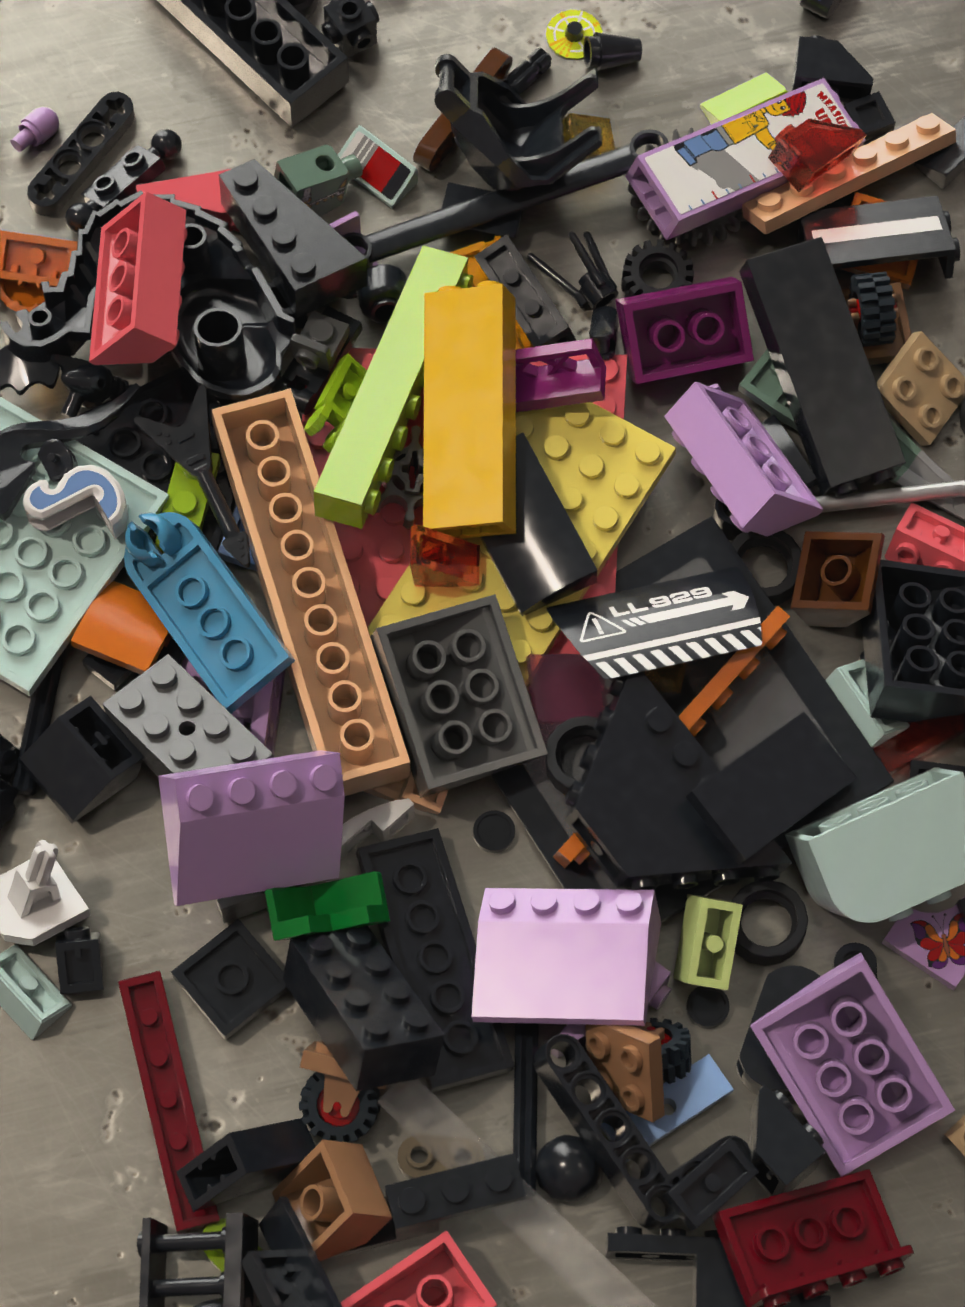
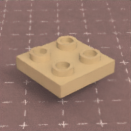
[876,331,965,446]

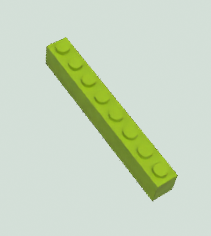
[314,246,473,529]

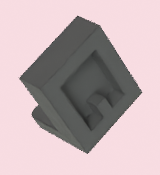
[290,311,350,372]

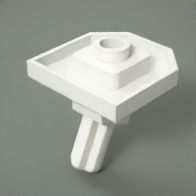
[0,840,91,946]

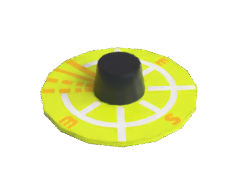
[546,9,603,60]

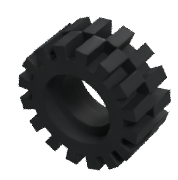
[621,239,694,298]

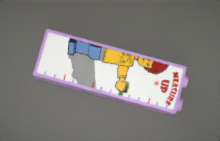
[625,78,865,241]

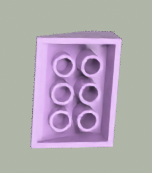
[158,750,345,906]
[472,888,661,1026]
[750,952,955,1177]

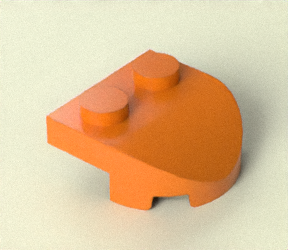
[0,230,78,312]

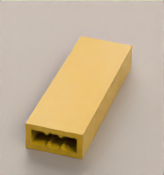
[423,281,516,541]

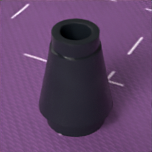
[583,32,642,71]

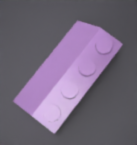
[664,381,824,536]

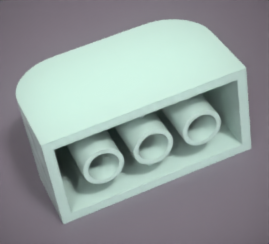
[785,767,965,923]

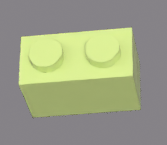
[673,894,743,990]

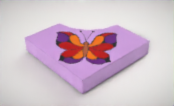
[881,896,965,991]

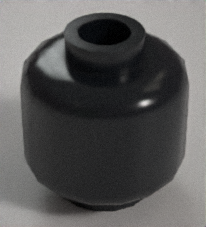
[357,264,407,324]

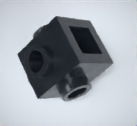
[321,0,379,58]

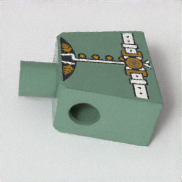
[274,145,363,217]

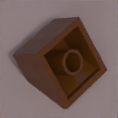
[791,531,885,627]

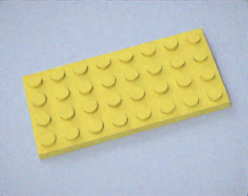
[368,402,676,687]

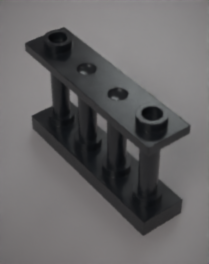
[137,1212,259,1307]

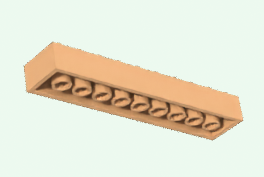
[211,388,410,796]

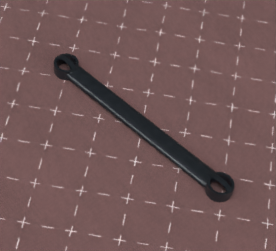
[342,129,668,269]

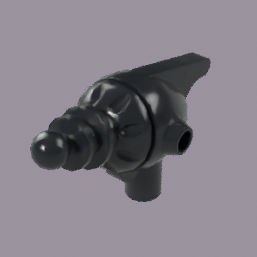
[51,354,133,418]

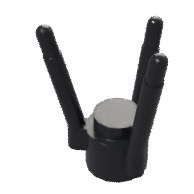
[527,231,619,311]

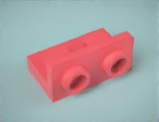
[885,502,965,571]

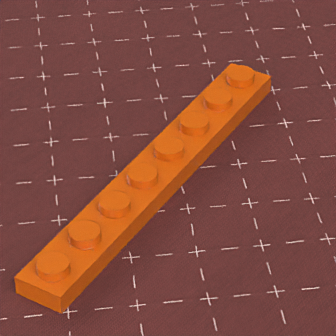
[553,606,790,868]

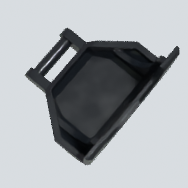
[434,54,602,191]

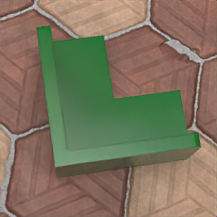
[265,871,390,941]

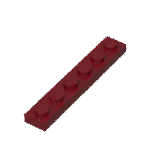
[118,971,220,1234]

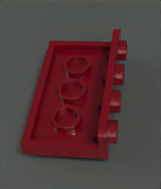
[712,1169,914,1307]

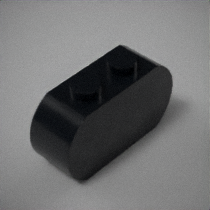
[736,965,820,1098]

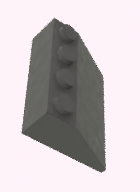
[370,594,548,798]

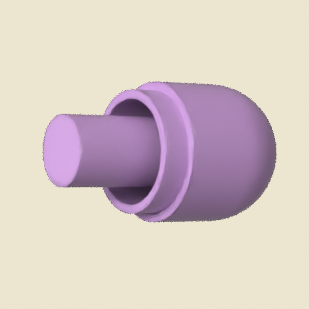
[11,107,59,152]

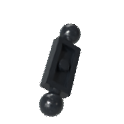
[65,129,182,234]

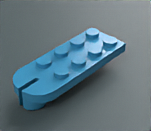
[124,512,295,714]

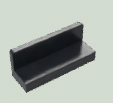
[474,234,577,347]

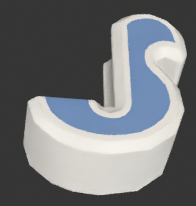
[23,465,129,539]

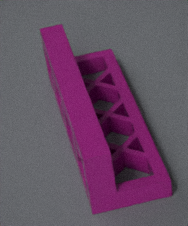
[516,338,606,413]

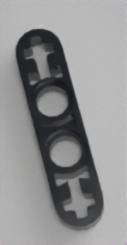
[27,92,135,216]

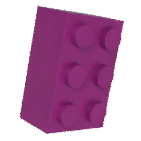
[615,277,754,384]

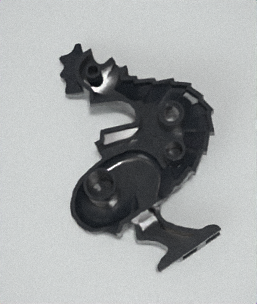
[0,190,358,401]

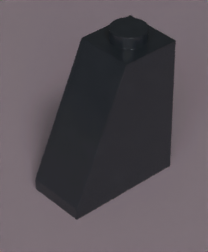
[176,1118,316,1212]

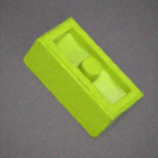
[700,72,788,125]

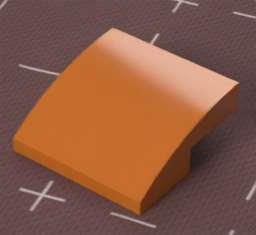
[71,581,172,675]

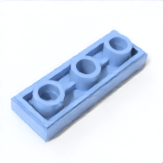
[601,1054,734,1162]

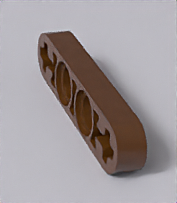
[413,47,513,172]

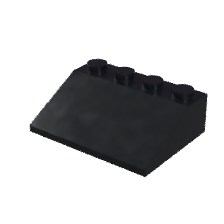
[861,560,965,723]

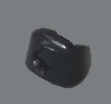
[37,438,78,482]

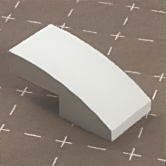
[341,798,415,859]

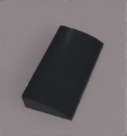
[480,433,597,616]

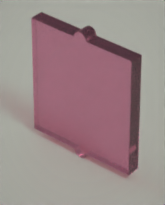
[526,654,604,723]

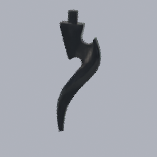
[0,383,141,521]

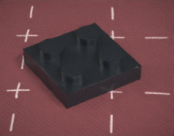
[171,919,289,1040]

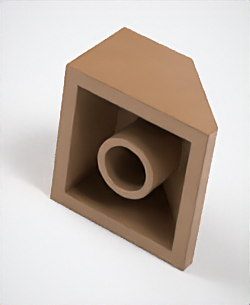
[272,1139,393,1262]

